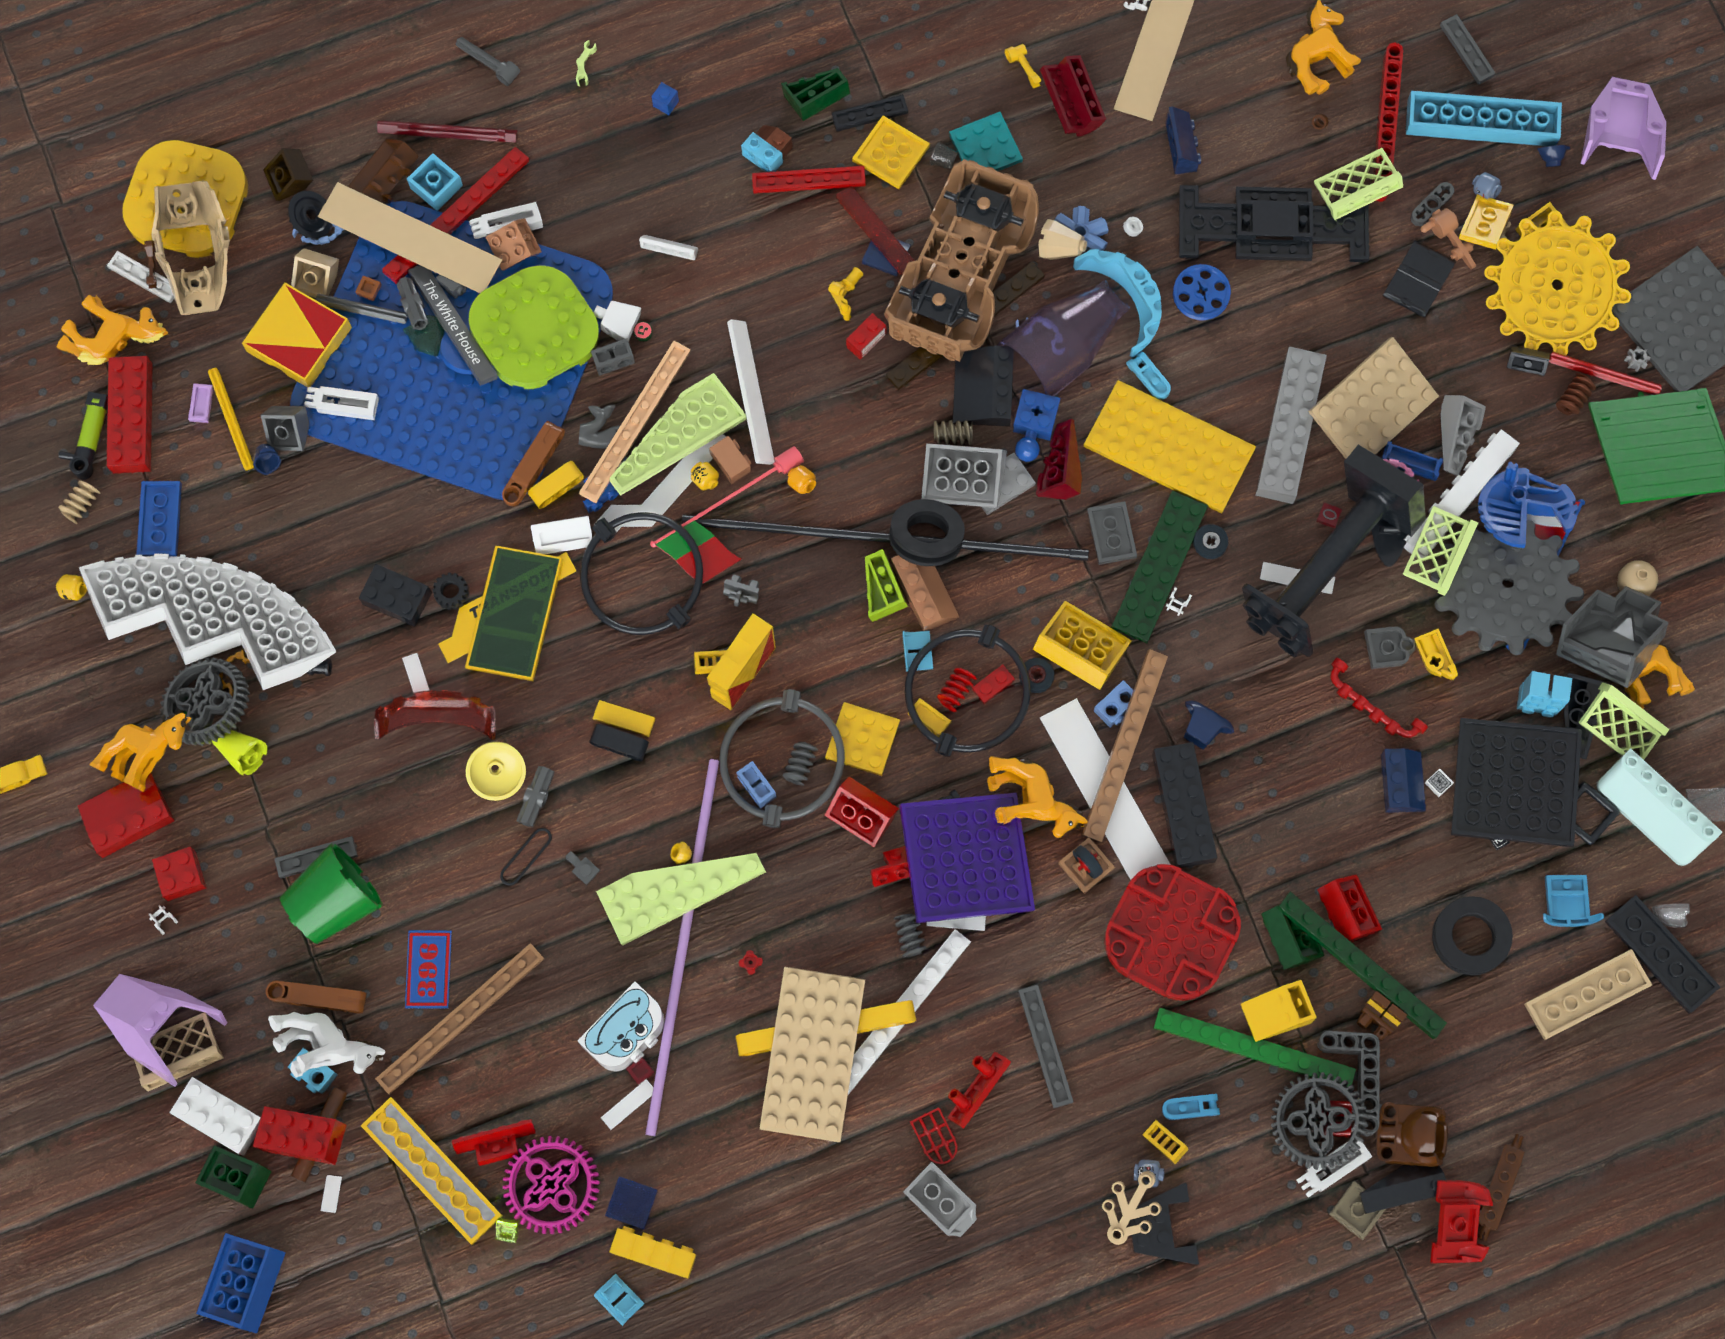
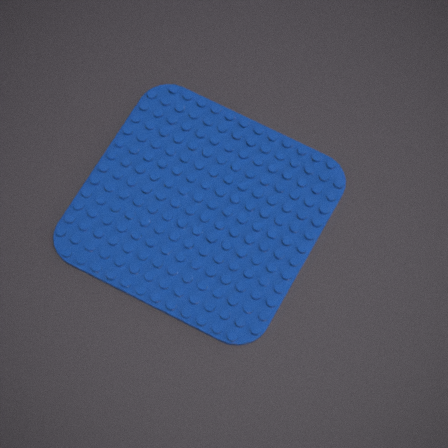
[290,201,613,500]

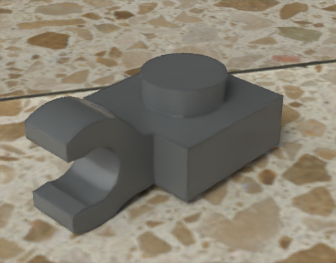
[565,851,600,886]

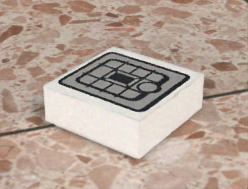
[1425,769,1454,797]

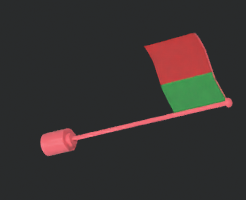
[650,446,804,584]

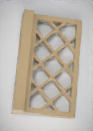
[134,1012,224,1091]

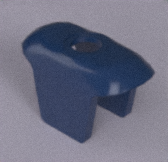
[1184,700,1234,750]

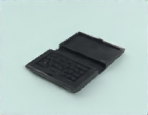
[1383,240,1456,318]

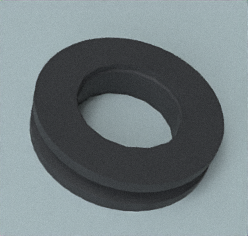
[889,499,965,566]
[1432,896,1513,975]

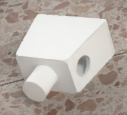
[594,301,641,342]

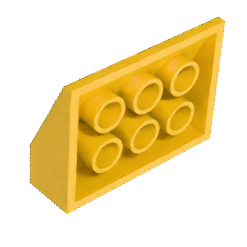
[1033,601,1132,690]

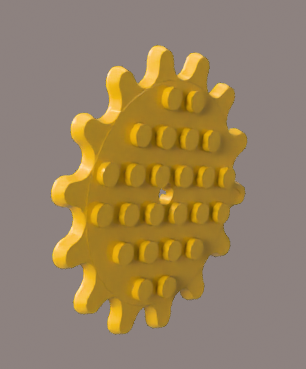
[1484,210,1631,355]

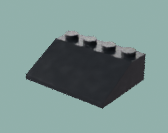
[953,346,1014,427]

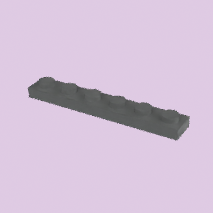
[1018,985,1073,1109]

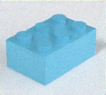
[1517,671,1572,717]

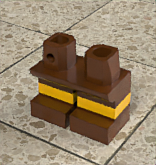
[1356,991,1407,1042]

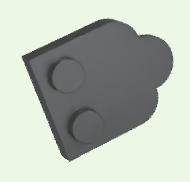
[1364,627,1416,669]

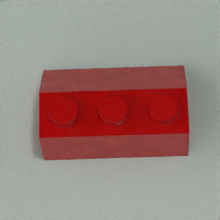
[824,777,899,847]
[1317,874,1382,942]

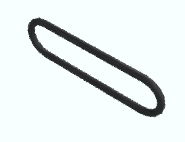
[500,828,552,886]

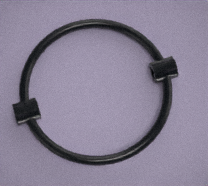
[580,512,703,635]
[904,624,1031,757]

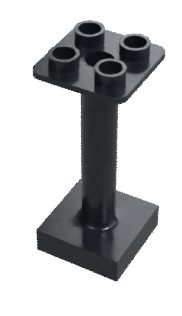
[1242,444,1426,657]

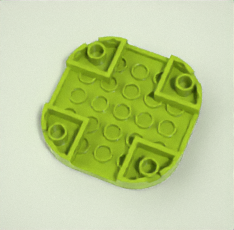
[469,266,599,389]

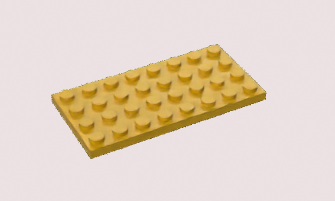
[1083,380,1256,514]

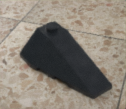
[1359,1165,1446,1214]

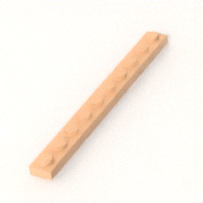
[579,341,691,503]

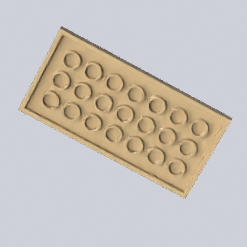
[760,967,866,1142]

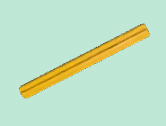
[208,368,254,471]

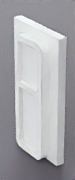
[531,516,592,556]

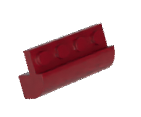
[1040,55,1106,137]

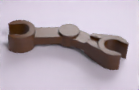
[144,240,157,289]

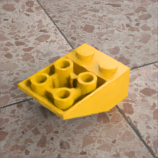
[1240,980,1317,1042]

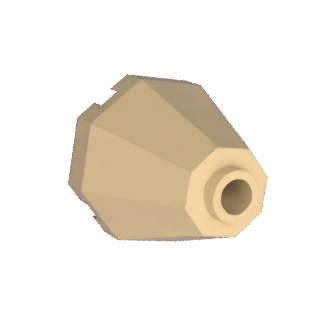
[1039,219,1087,260]

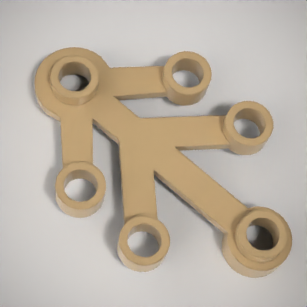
[1102,1171,1162,1245]

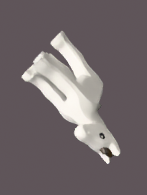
[268,1012,385,1077]

